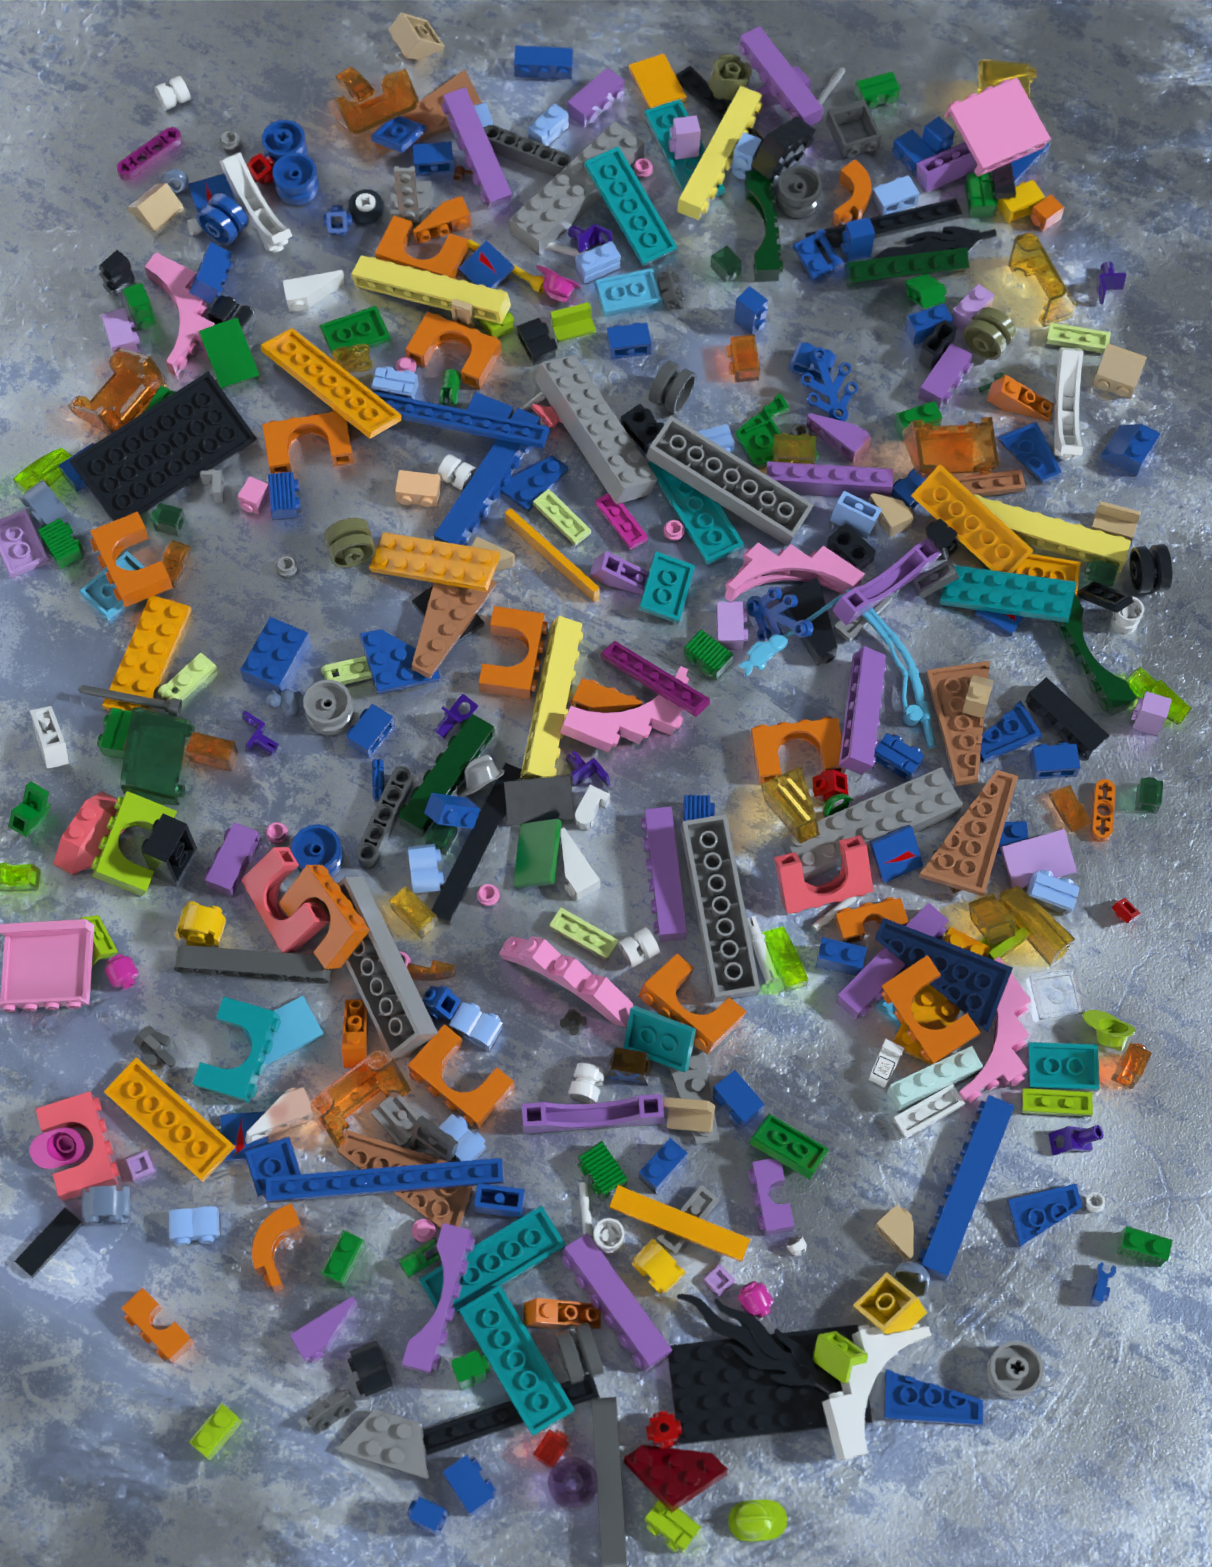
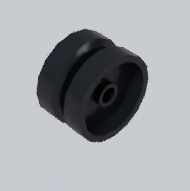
[1129,544,1173,593]

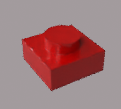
[1111,898,1141,924]

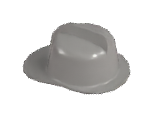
[456,754,504,797]

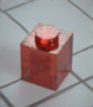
[533,1429,570,1471]

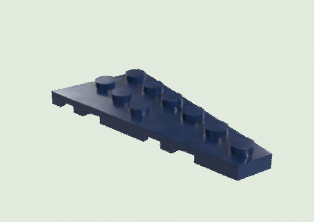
[875,918,1013,1032]

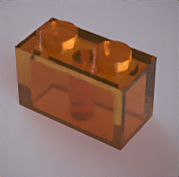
[726,334,760,383]
[186,732,238,771]
[1111,1042,1152,1089]

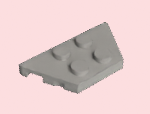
[338,1409,429,1479]

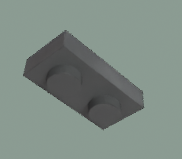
[913,559,959,598]

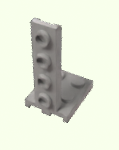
[390,166,432,225]

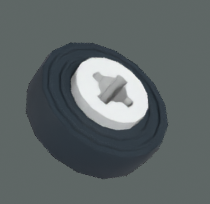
[348,189,384,224]

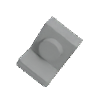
[200,469,224,503]

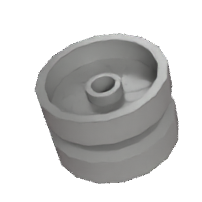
[303,680,354,736]
[986,1341,1044,1400]

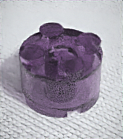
[548,1457,598,1511]

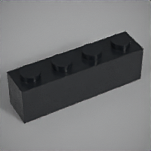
[1025,677,1110,760]

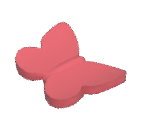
[531,404,562,428]

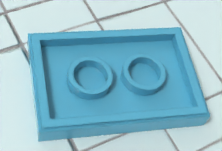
[594,268,663,317]
[79,551,144,621]
[242,996,324,1067]

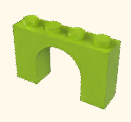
[91,791,177,896]

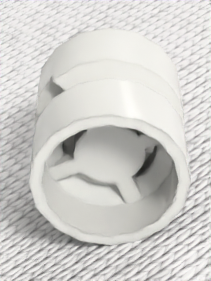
[155,76,191,110]
[437,454,476,491]
[1110,596,1144,634]
[618,927,660,968]
[568,1063,606,1104]
[593,1218,625,1256]

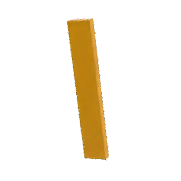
[505,508,599,602]
[609,1185,751,1263]

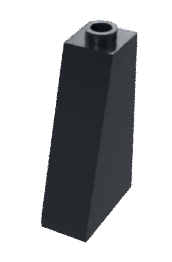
[779,577,838,666]

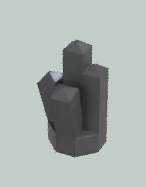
[133,1025,176,1067]

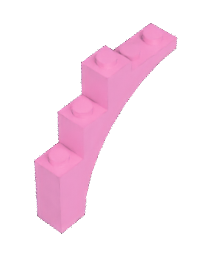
[145,252,214,376]
[724,543,865,602]
[560,666,689,753]
[499,936,634,1027]
[959,957,1032,1103]

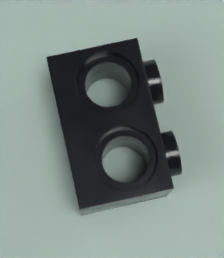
[621,404,664,455]
[826,523,876,571]

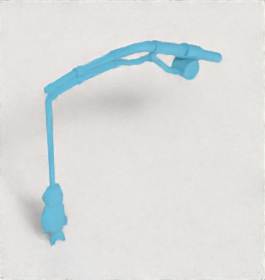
[738,589,937,749]

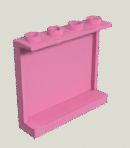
[944,78,1051,177]
[0,919,94,1012]

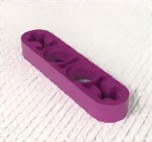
[117,127,182,180]

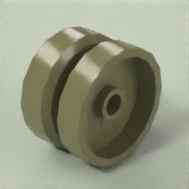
[963,307,1016,360]
[323,518,376,568]

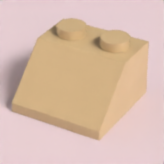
[388,12,445,60]
[1092,344,1147,399]

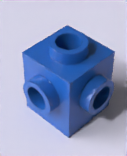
[323,205,353,235]
[422,985,461,1020]

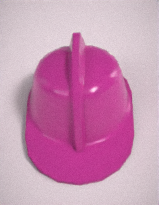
[536,265,581,303]
[29,1127,85,1169]

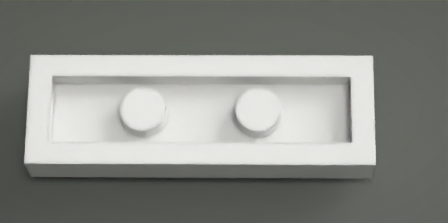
[893,1084,965,1139]

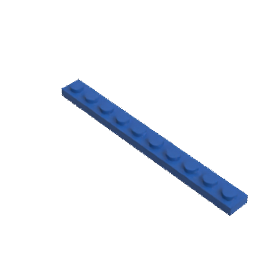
[372,391,550,448]
[266,1158,504,1202]

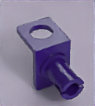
[568,224,613,253]
[1096,262,1126,304]
[434,694,479,739]
[242,710,279,756]
[566,751,611,787]
[1049,1125,1104,1156]

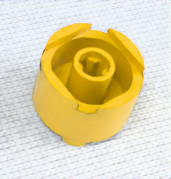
[175,901,226,948]
[631,1238,686,1295]

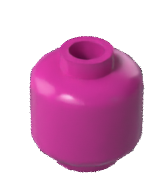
[105,954,139,990]
[738,1280,773,1319]

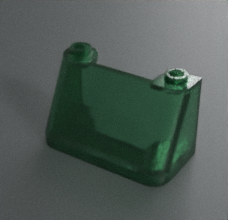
[120,707,195,805]

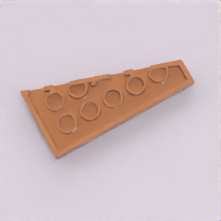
[372,69,482,156]
[412,580,497,679]
[926,661,990,786]
[919,770,1018,897]
[338,1130,474,1229]

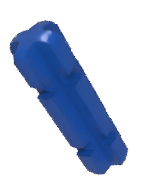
[372,759,384,801]

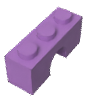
[748,1158,794,1236]

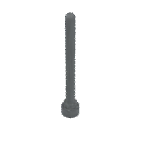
[78,685,182,716]

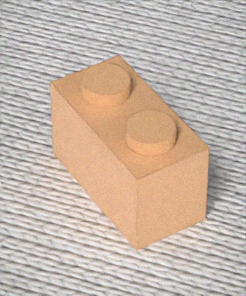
[395,470,442,507]

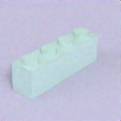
[887,1046,983,1112]

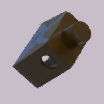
[605,1047,652,1086]

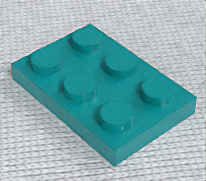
[638,551,695,624]
[623,1005,696,1073]
[1027,1042,1100,1092]

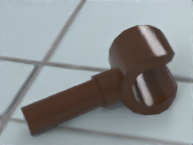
[453,166,473,182]

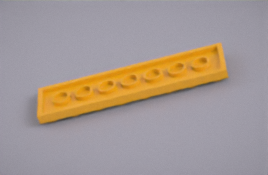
[261,328,401,439]

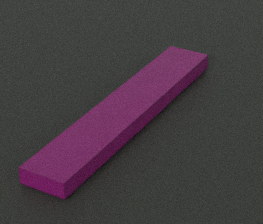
[600,641,711,717]

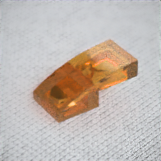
[336,67,375,102]
[162,540,191,588]
[1049,785,1092,832]
[407,960,456,981]

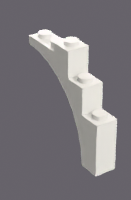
[219,152,292,253]
[1052,347,1084,460]
[822,1324,931,1462]

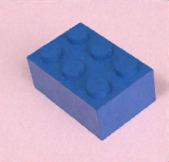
[240,617,311,694]

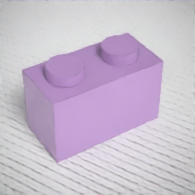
[669,115,701,160]
[952,284,994,332]
[101,308,140,359]
[716,602,748,650]
[1131,691,1172,736]

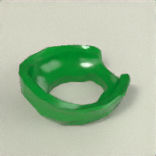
[822,794,854,818]

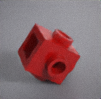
[246,153,275,185]
[812,769,849,803]
[645,1411,682,1449]

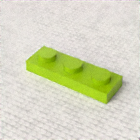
[1021,1088,1093,1117]

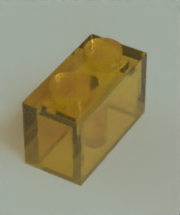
[773,433,816,464]
[389,886,438,939]
[969,894,1016,945]

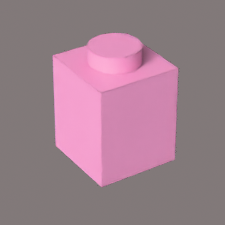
[238,476,269,514]

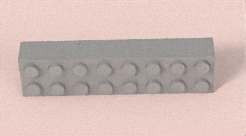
[509,121,645,256]
[534,355,658,504]
[646,416,814,546]
[782,767,963,882]
[681,814,760,1002]
[319,877,438,1058]

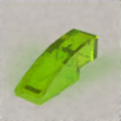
[13,448,72,493]
[1126,667,1192,725]
[0,862,41,892]
[762,926,808,992]

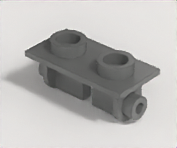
[658,266,684,310]
[305,1389,358,1435]

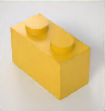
[998,180,1045,223]

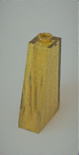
[761,766,820,844]
[997,885,1075,966]

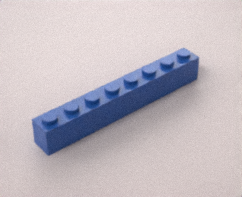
[433,408,541,546]
[917,1095,1015,1281]

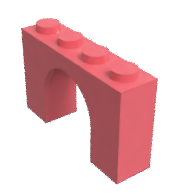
[774,835,874,914]
[241,847,330,953]
[36,1091,119,1201]

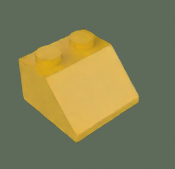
[853,1272,927,1334]

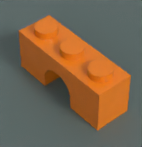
[834,897,909,943]
[121,1287,195,1363]

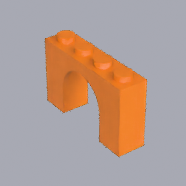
[375,215,469,279]
[405,311,501,390]
[262,410,354,474]
[89,512,173,607]
[479,606,548,699]
[750,717,846,785]
[279,865,370,969]
[638,953,747,1055]
[880,955,980,1064]
[408,1024,515,1129]

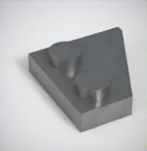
[409,1115,459,1162]

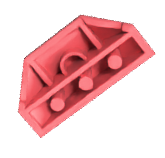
[53,791,125,875]

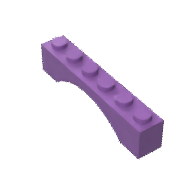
[832,538,941,626]
[522,1094,664,1134]
[402,1223,475,1375]

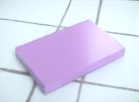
[0,509,51,579]
[1000,829,1077,890]

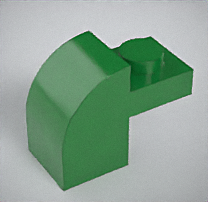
[8,781,51,837]

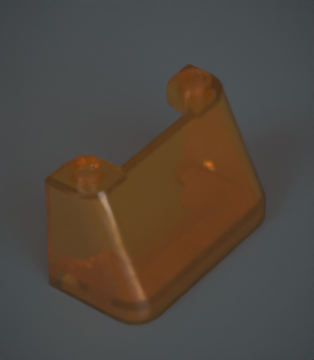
[326,69,419,134]
[68,347,167,435]
[902,417,999,478]
[311,1050,411,1148]

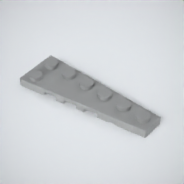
[656,1007,719,1146]

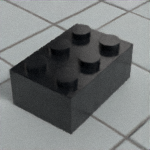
[751,116,816,180]
[141,813,197,886]

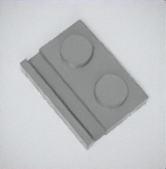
[371,1090,419,1147]

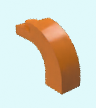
[832,159,871,226]
[252,1203,303,1292]

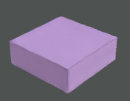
[125,1150,156,1182]
[702,1263,736,1299]

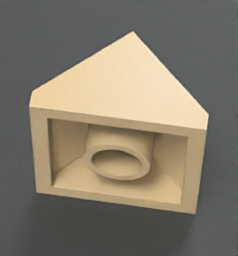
[127,183,184,232]

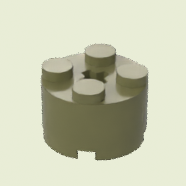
[708,54,752,100]

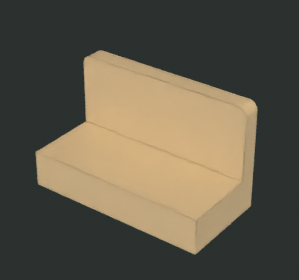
[1091,501,1141,542]
[663,1097,715,1133]

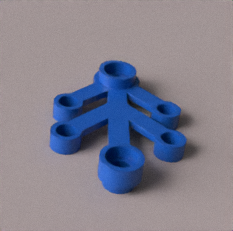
[800,347,858,422]
[746,587,813,641]

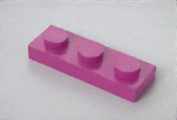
[595,493,648,551]

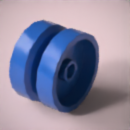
[262,120,308,163]
[273,153,319,206]
[196,193,249,246]
[291,824,344,877]

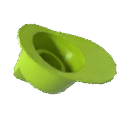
[1083,1010,1136,1051]
[728,1499,788,1542]

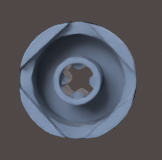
[19,480,69,527]
[82,1186,130,1225]

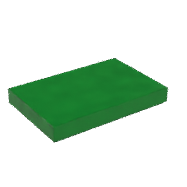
[319,306,391,361]
[199,318,259,389]
[513,819,562,889]
[749,1114,829,1180]

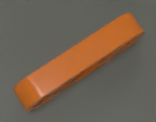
[1091,779,1115,842]

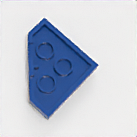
[359,629,440,694]

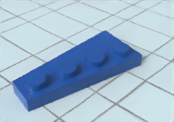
[884,1369,983,1426]

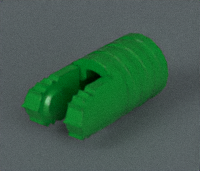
[439,369,461,406]
[398,1238,441,1278]

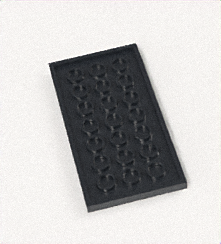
[69,371,257,522]
[668,1324,872,1446]

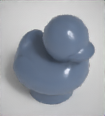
[161,169,188,193]
[266,689,304,716]

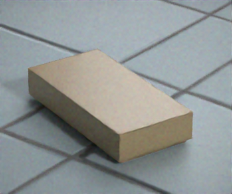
[451,299,475,329]

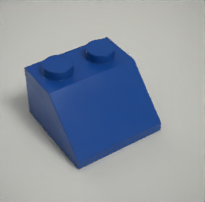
[1100,424,1161,477]

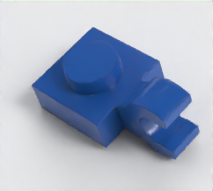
[1089,1262,1116,1307]

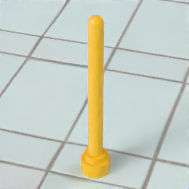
[468,239,545,294]

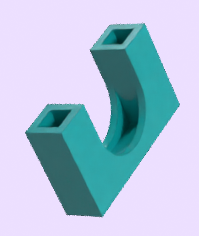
[192,996,281,1103]

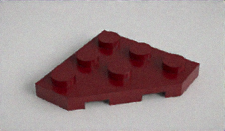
[624,1445,728,1513]

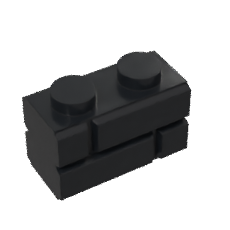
[926,519,960,560]

